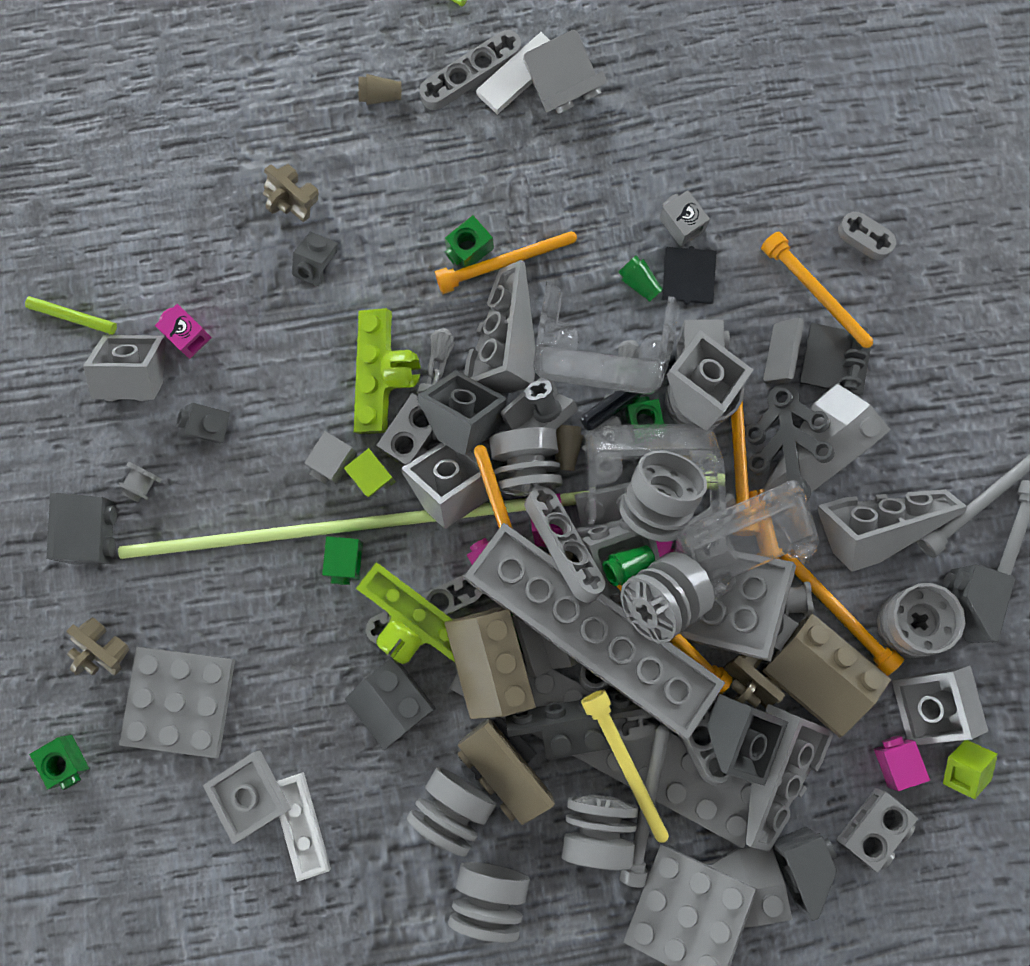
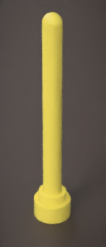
[581,690,669,843]

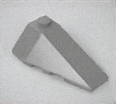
[464,260,537,393]
[762,383,891,513]
[818,489,967,572]
[746,704,834,852]
[708,846,793,928]

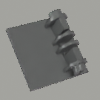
[800,323,873,395]

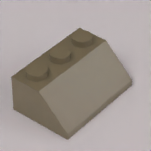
[445,607,536,719]
[762,613,892,738]
[457,718,555,825]

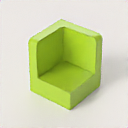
[344,448,396,497]
[943,740,998,799]

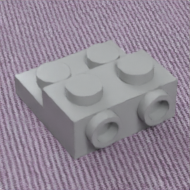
[582,518,660,603]

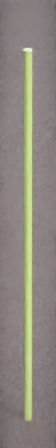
[118,475,721,559]

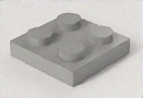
[203,750,291,845]

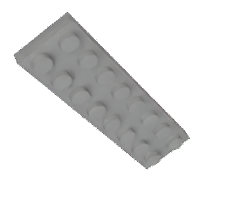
[464,523,725,740]

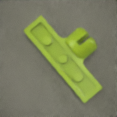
[353,308,421,434]
[356,562,455,664]

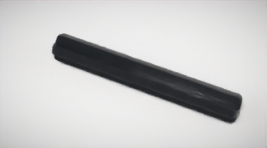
[580,354,676,431]

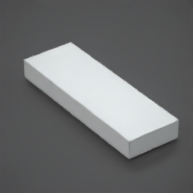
[476,32,550,115]
[277,772,331,882]

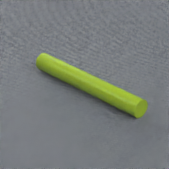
[25,296,117,335]

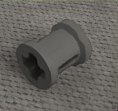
[525,379,562,423]

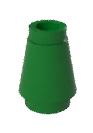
[618,255,663,302]
[602,545,655,586]

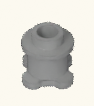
[118,462,162,502]
[784,582,814,617]

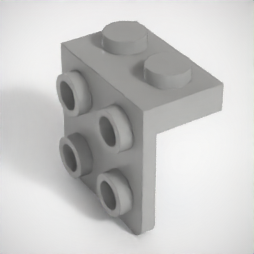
[523,30,608,114]

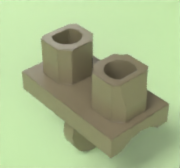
[263,164,319,222]
[66,617,129,676]
[724,654,786,708]

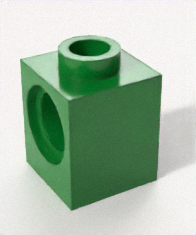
[444,215,494,268]
[625,396,667,448]
[322,536,363,585]
[29,735,90,790]

